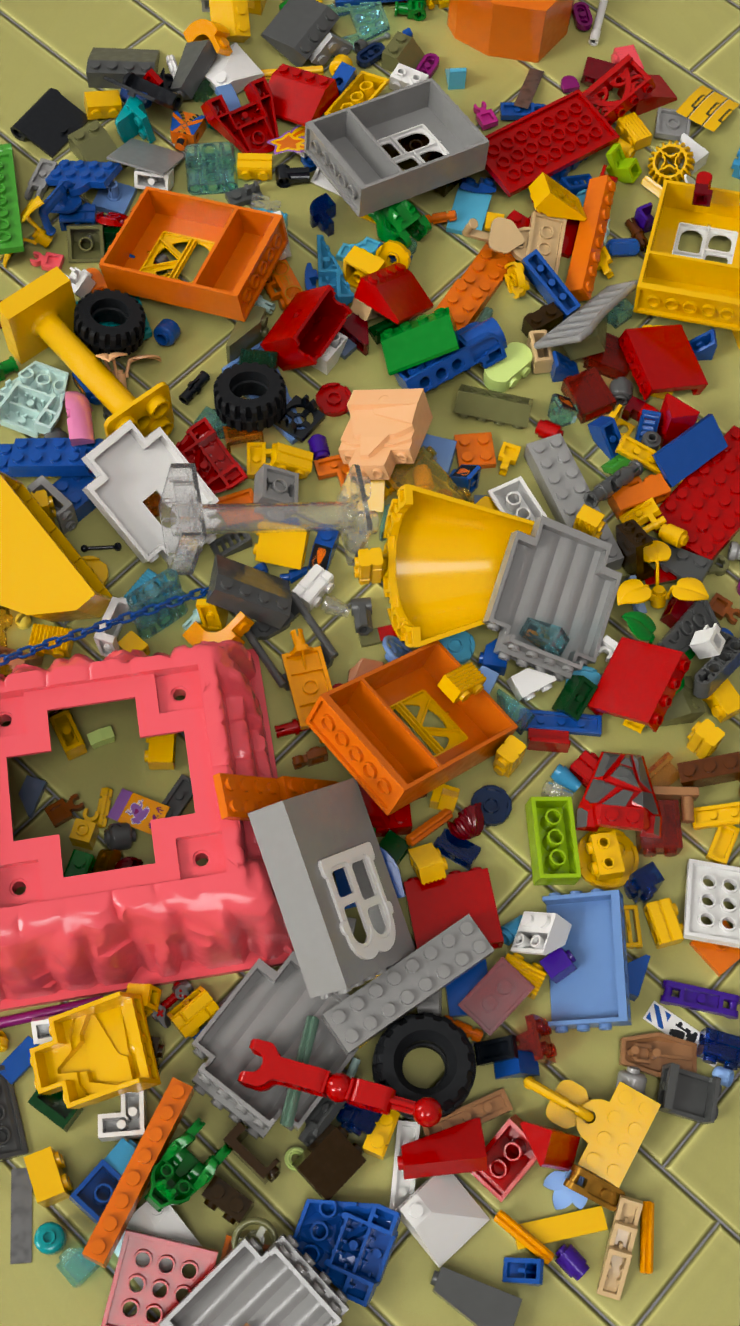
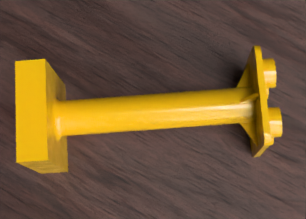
[0,266,174,438]

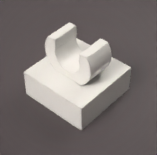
[598,635,618,662]

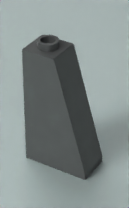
[170,40,217,100]
[430,1267,522,1326]

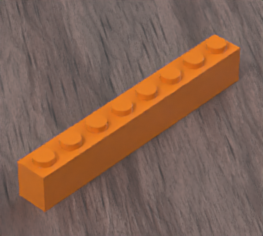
[565,174,616,302]
[82,1077,194,1269]

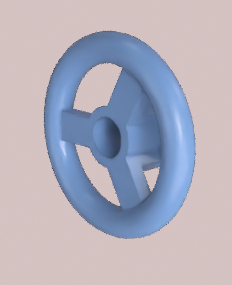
[382,635,412,662]

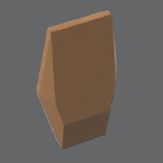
[619,1032,697,1077]

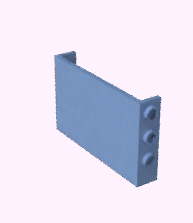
[542,889,632,1033]

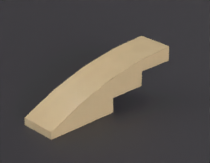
[597,1194,643,1301]

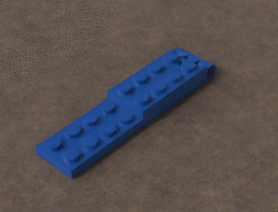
[0,438,104,477]

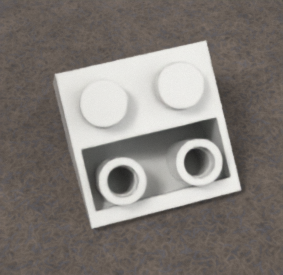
[510,911,572,955]

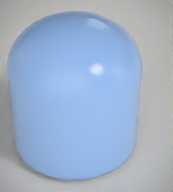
[711,1066,734,1087]

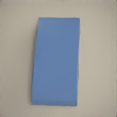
[215,83,241,111]

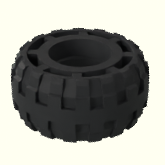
[372,1012,476,1121]

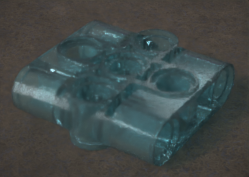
[185,142,238,195]
[126,569,188,639]

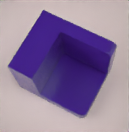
[634,202,654,233]

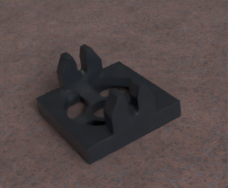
[273,394,325,443]

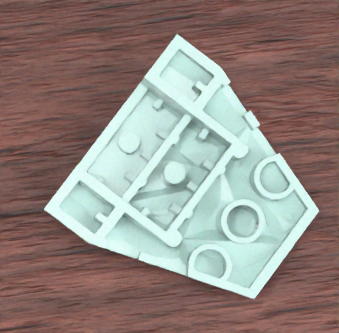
[0,361,69,438]

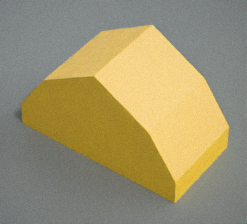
[0,471,112,622]

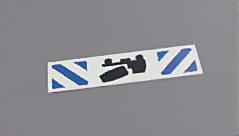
[643,1001,725,1067]

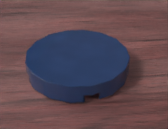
[471,785,512,826]

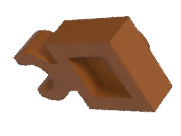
[709,593,740,625]
[292,746,328,770]
[44,794,85,828]

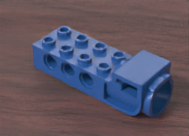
[394,317,507,392]

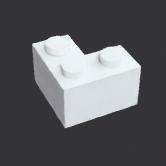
[98,1090,147,1142]

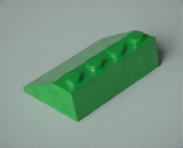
[380,307,459,376]

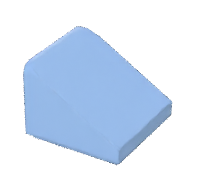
[479,665,499,694]

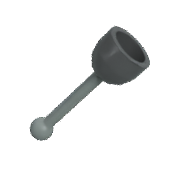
[354,32,390,53]

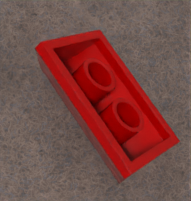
[656,393,700,448]
[520,1121,580,1171]

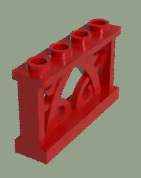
[583,54,656,125]

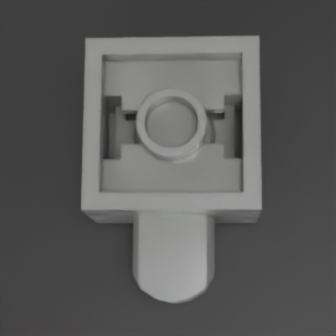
[253,464,299,525]

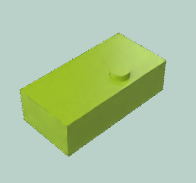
[525,796,581,886]

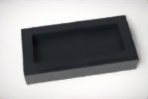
[474,1035,519,1066]

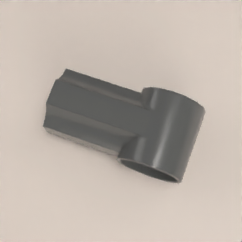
[351,597,373,636]

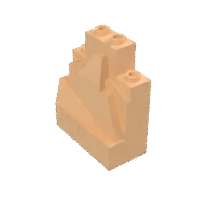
[338,388,433,480]

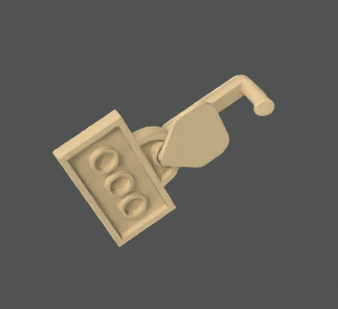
[462,211,567,282]

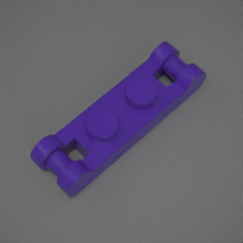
[660,980,740,1020]

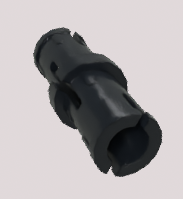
[179,371,210,405]

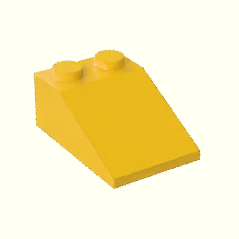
[528,172,587,221]

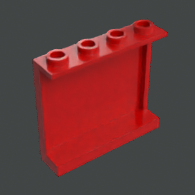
[618,324,708,401]
[587,637,691,732]
[403,867,504,950]

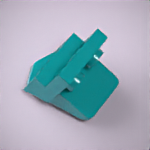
[115,96,156,143]

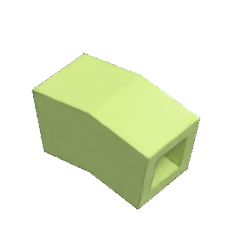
[87,726,115,749]

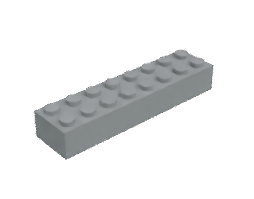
[524,433,624,570]
[321,914,495,1056]

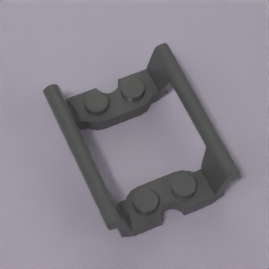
[244,593,338,691]

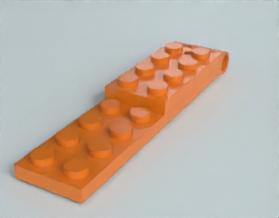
[433,242,518,331]
[213,773,339,821]

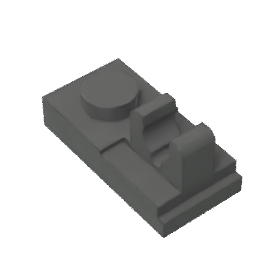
[225,180,264,206]

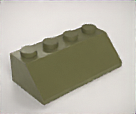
[454,384,533,429]

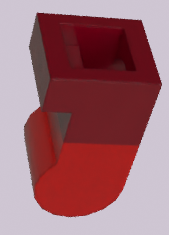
[692,171,713,207]
[621,396,659,422]

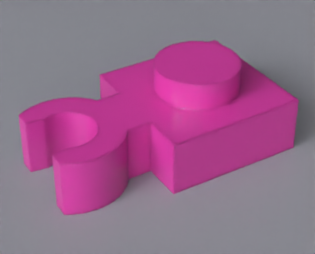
[473,101,499,130]

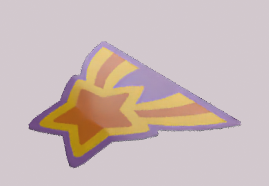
[267,125,305,155]

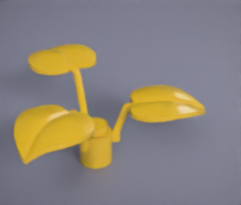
[3,195,53,269]
[617,540,709,609]

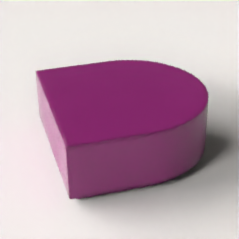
[560,75,580,94]

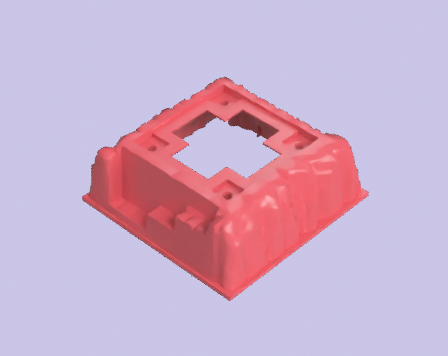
[0,640,295,1012]

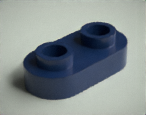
[356,42,385,68]

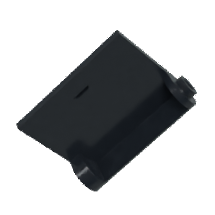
[103,72,183,111]
[10,88,89,158]

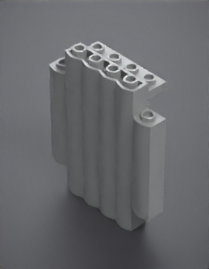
[482,515,623,682]
[192,951,359,1139]
[159,1233,349,1326]

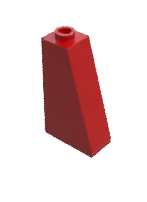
[397,1117,487,1179]

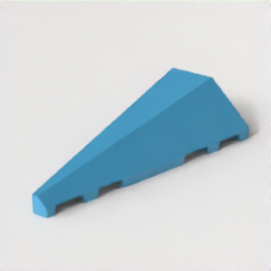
[317,235,355,306]

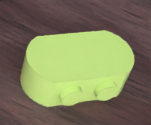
[483,342,533,393]

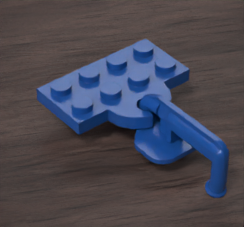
[38,159,122,236]

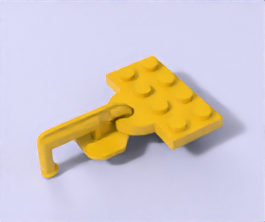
[523,1076,661,1188]

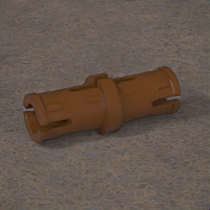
[625,218,649,251]

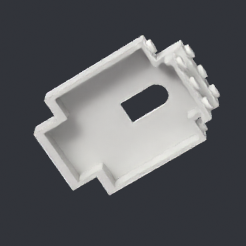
[81,420,221,569]

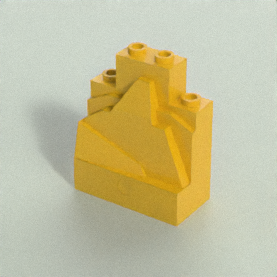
[29,991,161,1109]

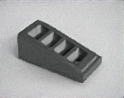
[209,525,253,557]

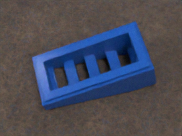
[558,173,592,195]
[635,409,661,442]

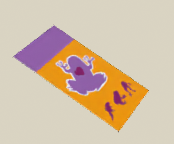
[107,788,170,835]

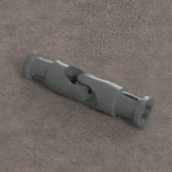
[583,459,644,508]

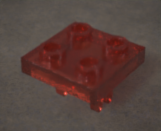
[516,1014,557,1065]

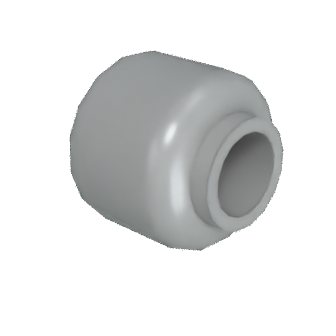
[616,1066,647,1095]

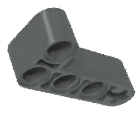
[693,631,740,699]

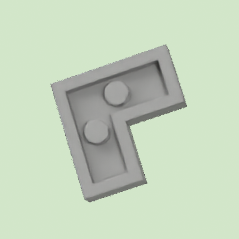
[309,32,353,66]

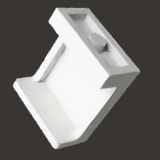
[93,596,137,657]

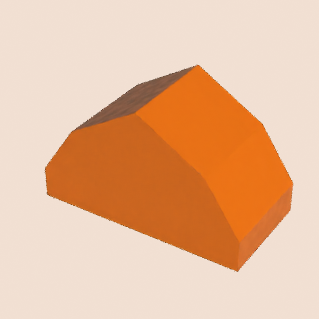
[447,0,575,63]

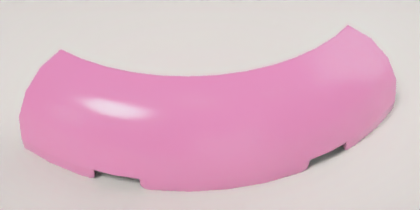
[65,391,95,446]

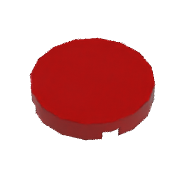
[95,212,128,227]
[316,382,352,417]

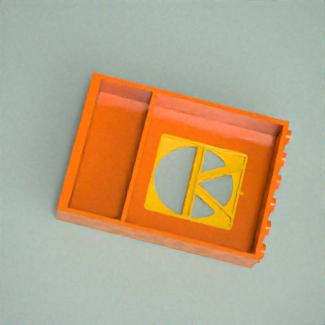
[99,186,289,322]
[305,640,519,816]

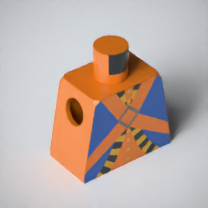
[170,110,206,151]

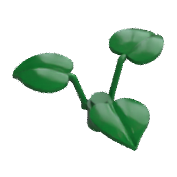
[621,611,695,696]

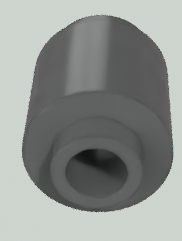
[641,431,661,451]

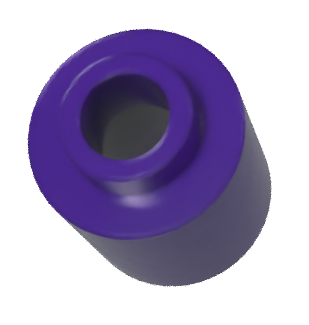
[308,434,330,460]
[555,1244,590,1281]

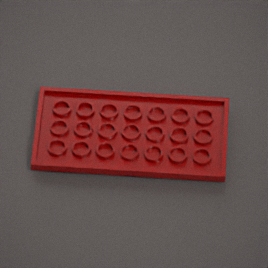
[485,89,620,198]
[645,425,740,560]

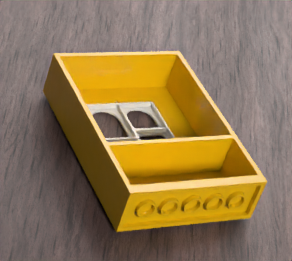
[633,179,740,331]

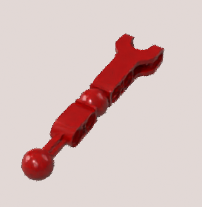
[237,1039,442,1127]

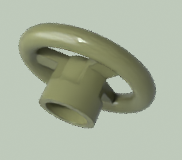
[231,1217,278,1254]

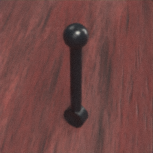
[80,543,122,552]

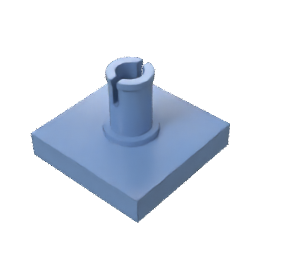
[92,180,137,215]

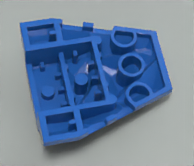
[293,1199,401,1307]

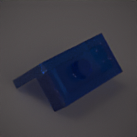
[434,829,481,870]

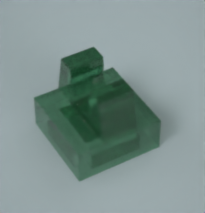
[192,79,215,103]

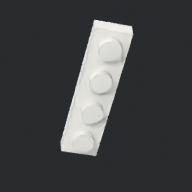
[389,1120,420,1210]

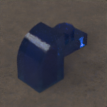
[310,193,336,237]

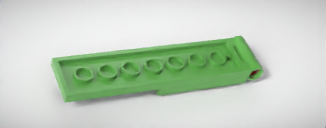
[0,143,25,255]

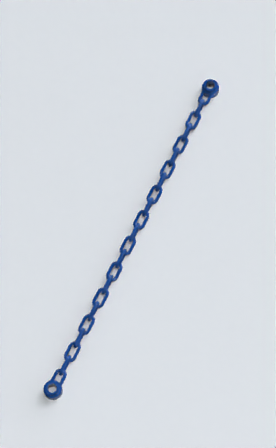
[0,562,269,666]

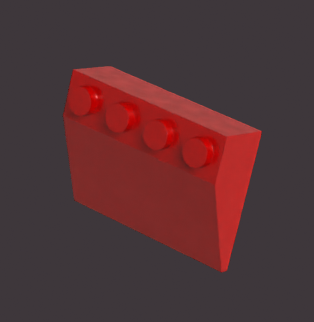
[268,64,339,126]
[354,263,434,324]

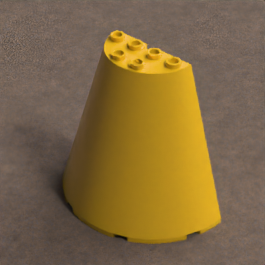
[382,484,535,647]

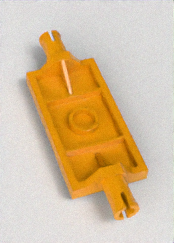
[281,628,333,743]

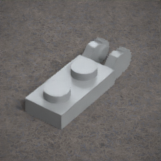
[24,158,58,200]

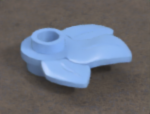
[543,1170,588,1210]

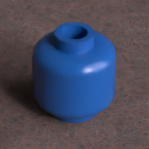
[153,319,181,346]

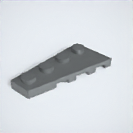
[650,536,713,582]
[657,600,722,652]

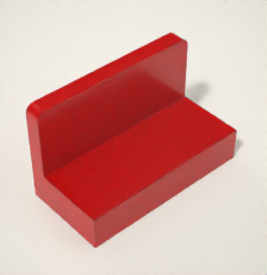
[527,728,571,753]

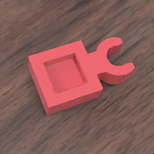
[30,251,65,271]

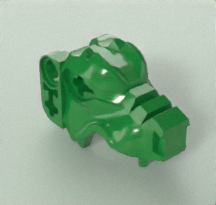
[368,200,432,249]
[144,1118,232,1212]

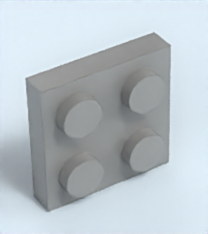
[654,107,691,141]

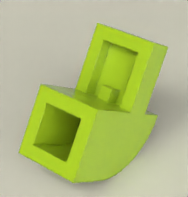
[606,143,642,183]

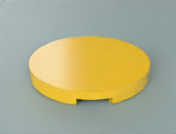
[578,827,639,890]

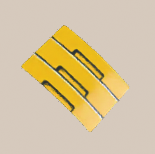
[676,85,739,132]

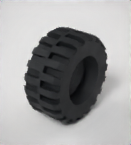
[74,289,146,359]
[213,362,286,432]

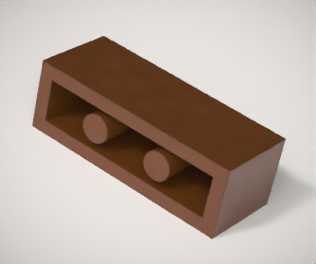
[677,751,740,787]

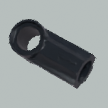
[275,164,310,188]

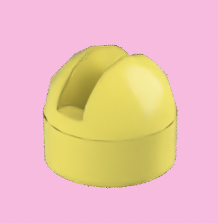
[15,613,32,630]

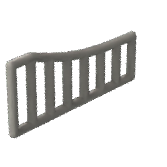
[534,280,638,350]

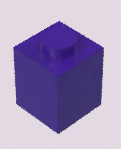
[539,947,577,984]

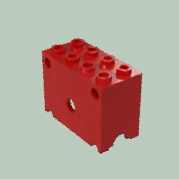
[260,284,353,371]

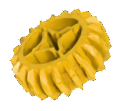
[648,140,695,185]

